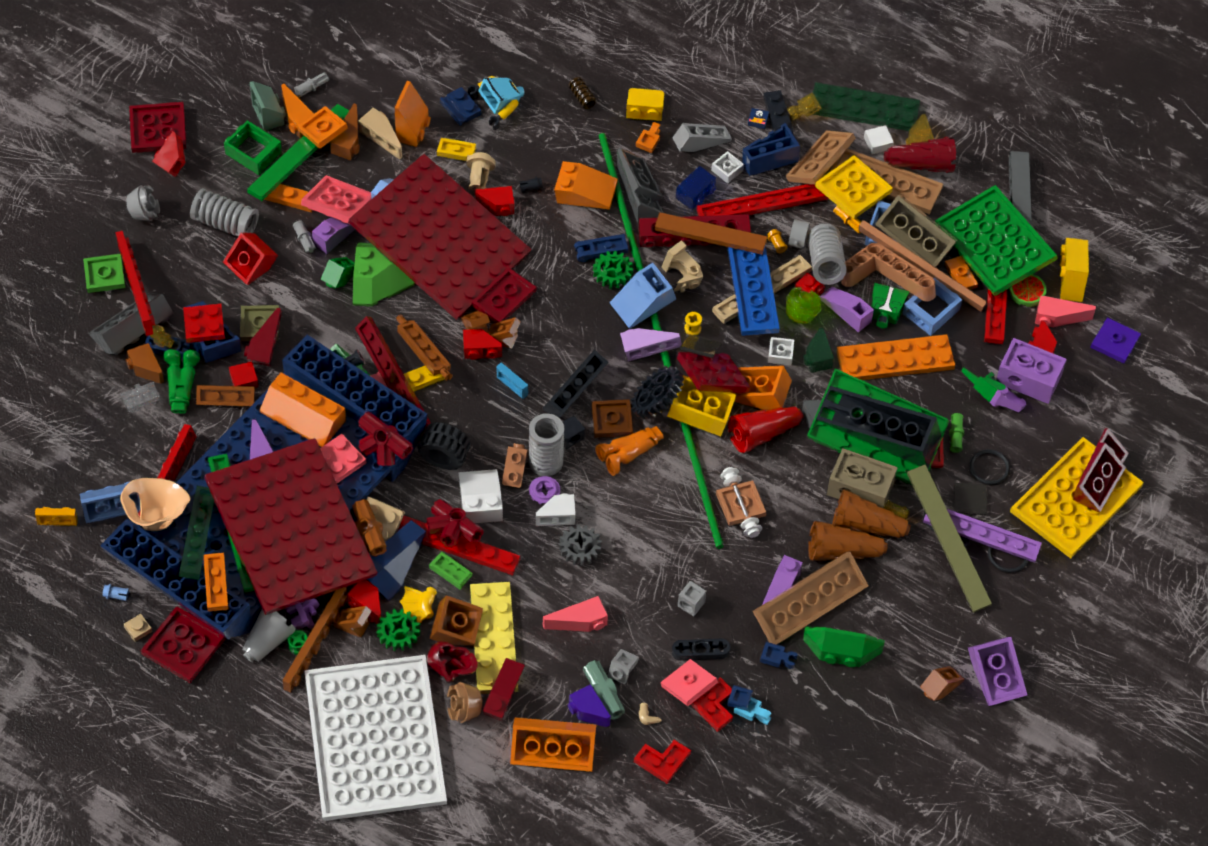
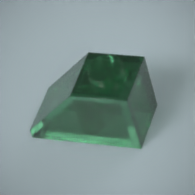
[804,328,834,373]

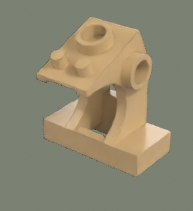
[662,240,703,292]

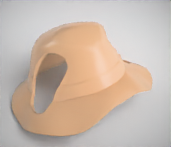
[120,478,190,531]

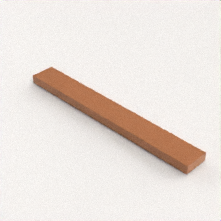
[859,221,986,312]

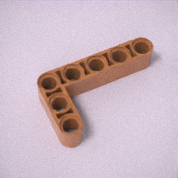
[841,243,936,301]

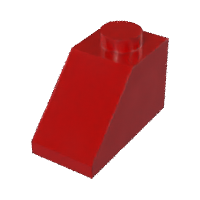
[475,186,514,216]

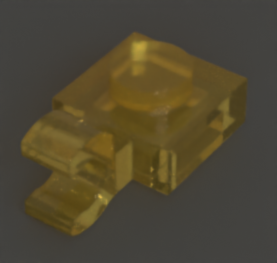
[787,92,822,120]
[150,324,174,348]

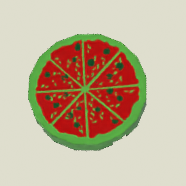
[1009,274,1046,307]

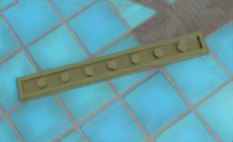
[907,465,992,613]

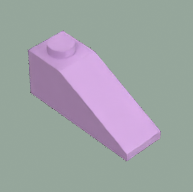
[620,328,682,361]

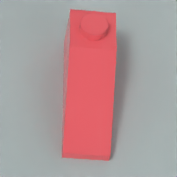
[1035,295,1096,327]
[543,596,608,632]

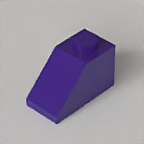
[568,684,611,727]

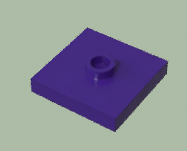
[1090,318,1141,363]

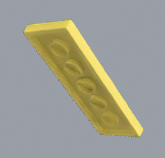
[470,582,518,694]

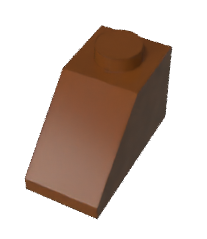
[126,343,164,384]
[920,666,965,701]

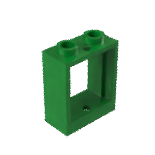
[224,120,282,175]

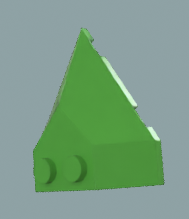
[353,243,415,306]

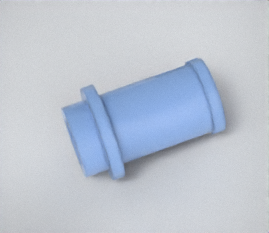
[103,584,129,601]

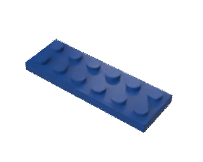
[728,246,780,336]

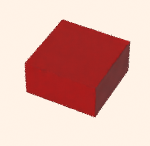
[229,361,259,388]

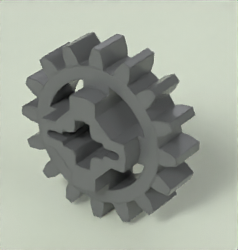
[559,524,602,566]

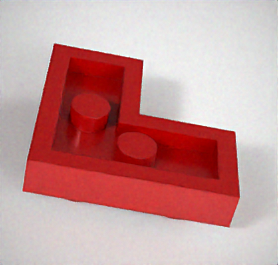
[690,677,733,732]
[634,740,691,784]

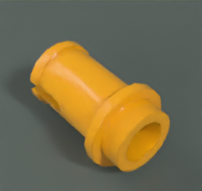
[768,229,788,253]

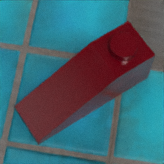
[244,308,282,367]
[483,658,525,721]

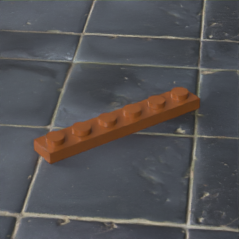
[282,587,348,693]

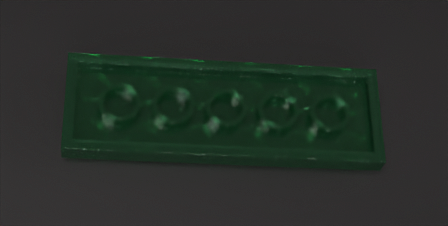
[809,82,920,132]

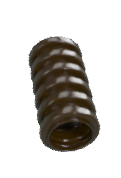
[568,77,597,109]

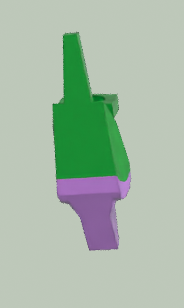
[961,367,1026,412]

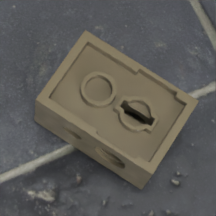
[827,448,897,508]

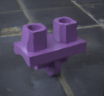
[285,599,319,630]

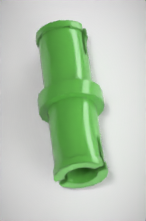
[949,413,964,453]

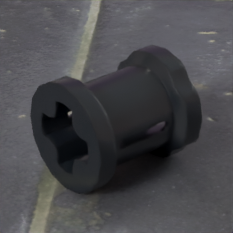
[342,349,366,367]

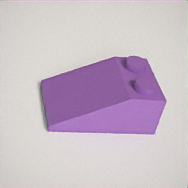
[968,637,1027,706]

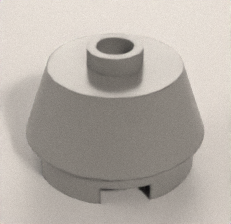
[126,185,160,221]

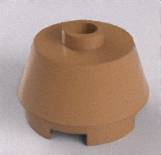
[447,682,482,723]

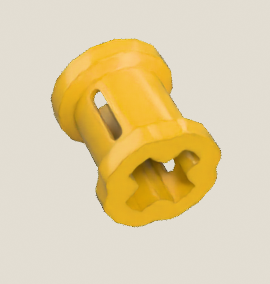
[684,312,702,336]

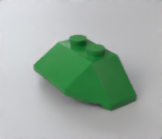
[803,627,885,667]

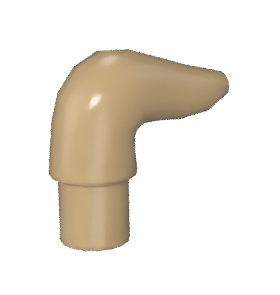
[639,703,662,725]

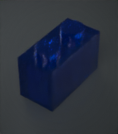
[675,166,716,210]

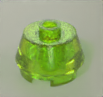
[786,287,821,324]

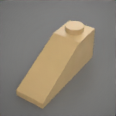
[359,108,402,159]

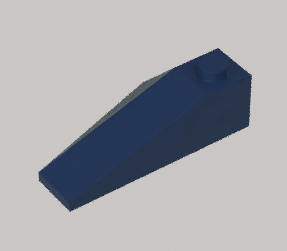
[366,520,426,602]

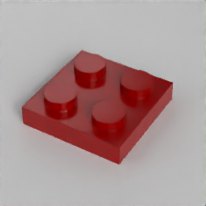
[183,304,225,343]

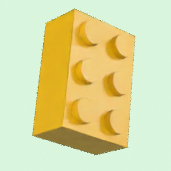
[667,375,736,436]

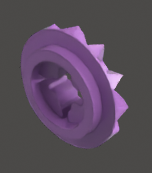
[529,476,560,504]

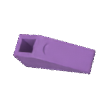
[819,287,874,333]

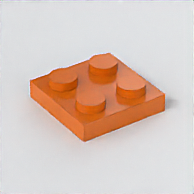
[297,106,348,148]

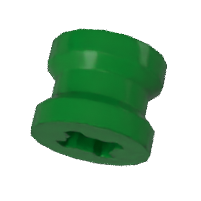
[288,630,308,655]

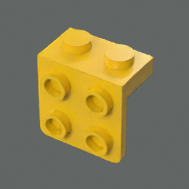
[626,88,664,121]

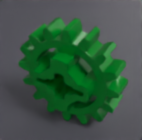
[593,251,633,289]
[377,609,420,651]

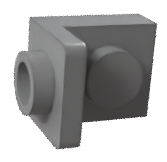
[608,649,639,684]

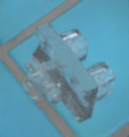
[121,382,160,413]

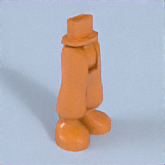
[595,426,664,476]

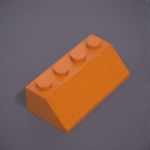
[260,373,346,447]
[510,717,596,772]

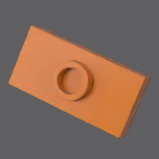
[945,256,978,290]

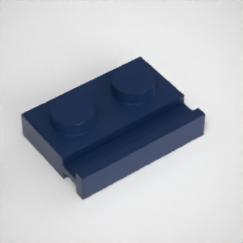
[440,87,481,126]

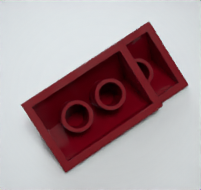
[1073,428,1129,512]

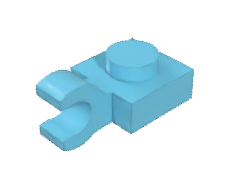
[734,697,771,725]

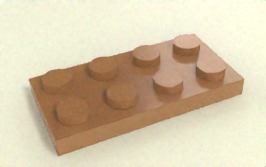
[786,131,856,184]

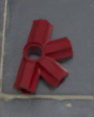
[358,412,413,466]
[427,499,484,548]

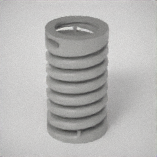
[190,188,259,236]
[808,224,846,285]
[529,414,564,476]

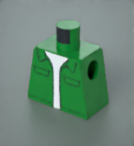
[871,283,909,328]

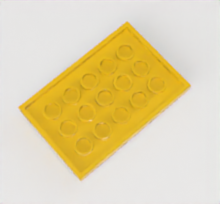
[1010,437,1144,559]

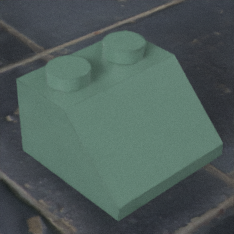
[249,81,286,131]

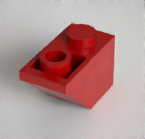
[152,131,185,177]
[1028,320,1057,354]
[463,329,502,360]
[347,580,381,624]

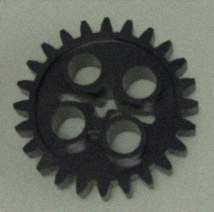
[630,365,684,420]

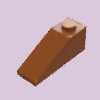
[330,104,360,160]

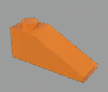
[281,84,314,138]

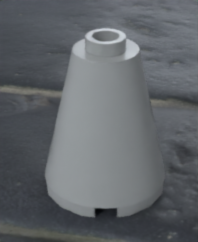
[242,609,296,663]

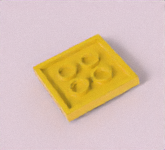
[815,155,893,219]

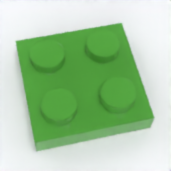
[83,254,125,293]

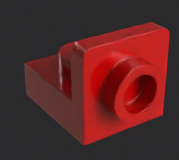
[795,273,825,300]

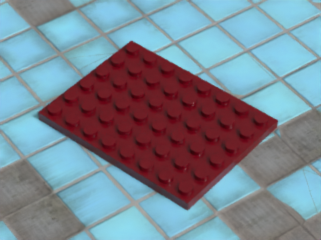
[348,154,532,320]
[205,438,378,615]

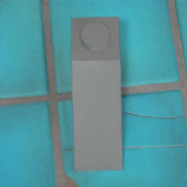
[673,123,732,152]

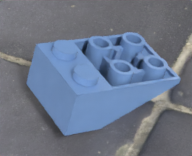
[610,263,676,329]

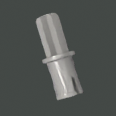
[294,73,329,97]
[293,221,316,253]

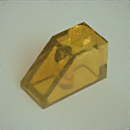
[906,114,934,145]

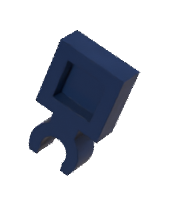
[760,642,798,669]

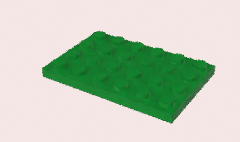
[935,185,1057,296]

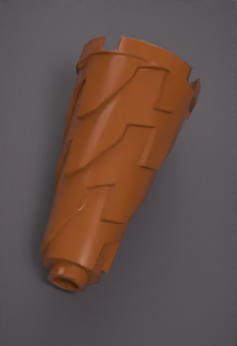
[832,490,911,538]
[808,521,887,561]

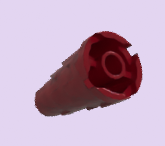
[884,137,956,173]

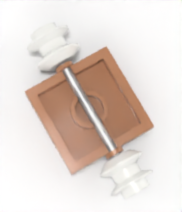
[716,467,766,538]

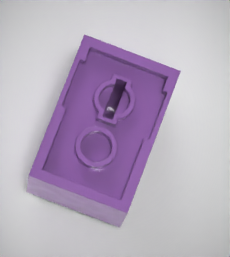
[996,338,1066,404]

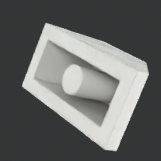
[536,493,575,526]

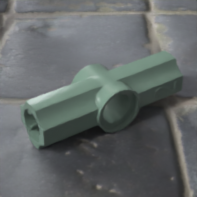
[583,660,625,720]

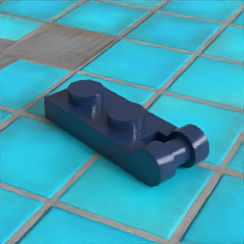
[574,234,628,262]

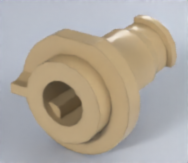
[466,152,496,189]

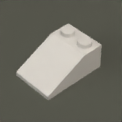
[459,469,503,523]

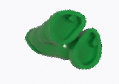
[164,350,200,414]

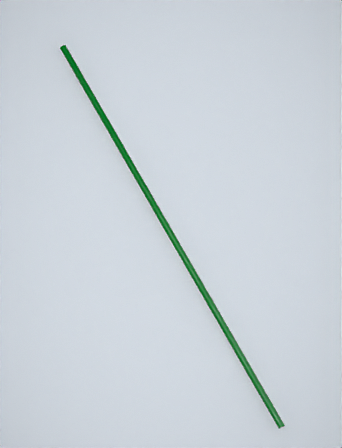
[599,133,724,549]

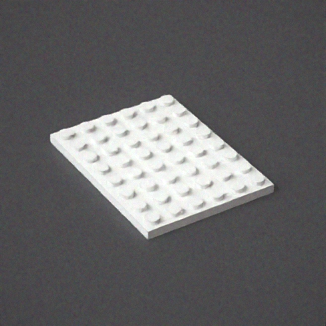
[305,655,447,821]

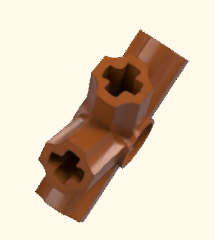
[352,499,387,556]

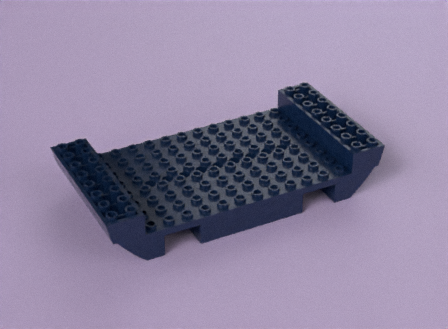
[100,335,428,640]

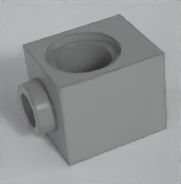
[678,581,706,616]

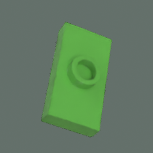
[429,551,472,590]

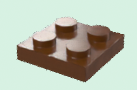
[592,399,633,438]

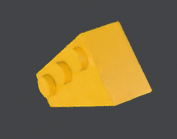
[1060,238,1089,302]

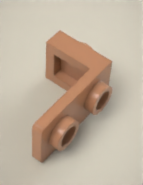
[502,443,529,488]

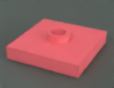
[660,659,718,706]

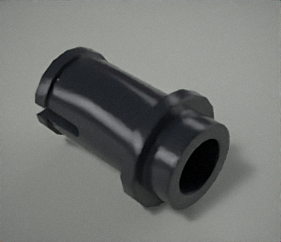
[519,176,543,193]

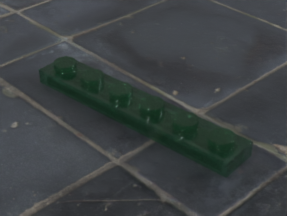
[179,486,214,580]

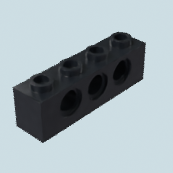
[542,350,608,418]

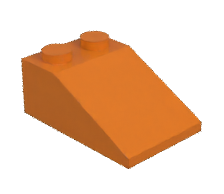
[395,81,431,147]
[554,161,618,209]
[730,366,792,410]

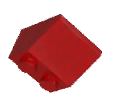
[223,232,278,285]

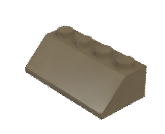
[875,194,958,267]

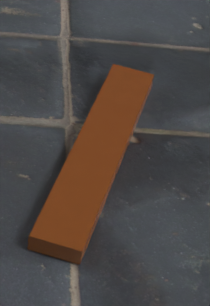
[655,213,767,254]

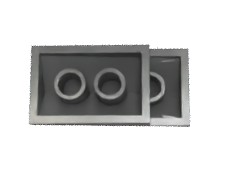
[617,148,663,223]

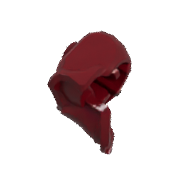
[427,641,478,683]

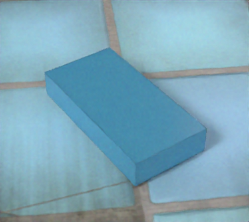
[497,362,528,399]

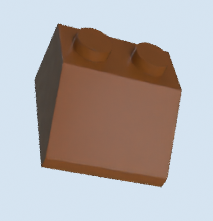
[430,595,483,645]

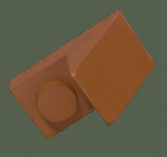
[461,311,490,333]
[488,317,521,348]
[333,606,371,637]

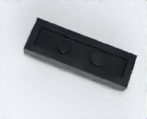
[763,90,794,134]

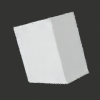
[864,126,894,154]
[711,151,744,183]
[768,337,794,366]

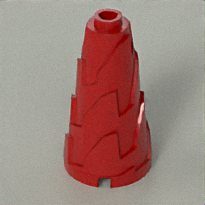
[728,406,803,453]

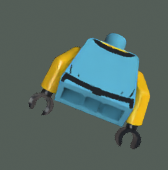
[468,76,524,130]

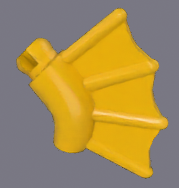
[400,586,437,630]

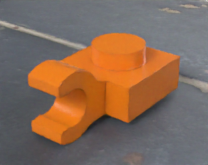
[636,122,661,153]

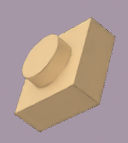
[124,614,152,642]

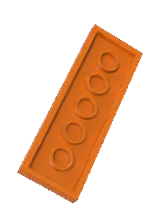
[836,334,955,380]

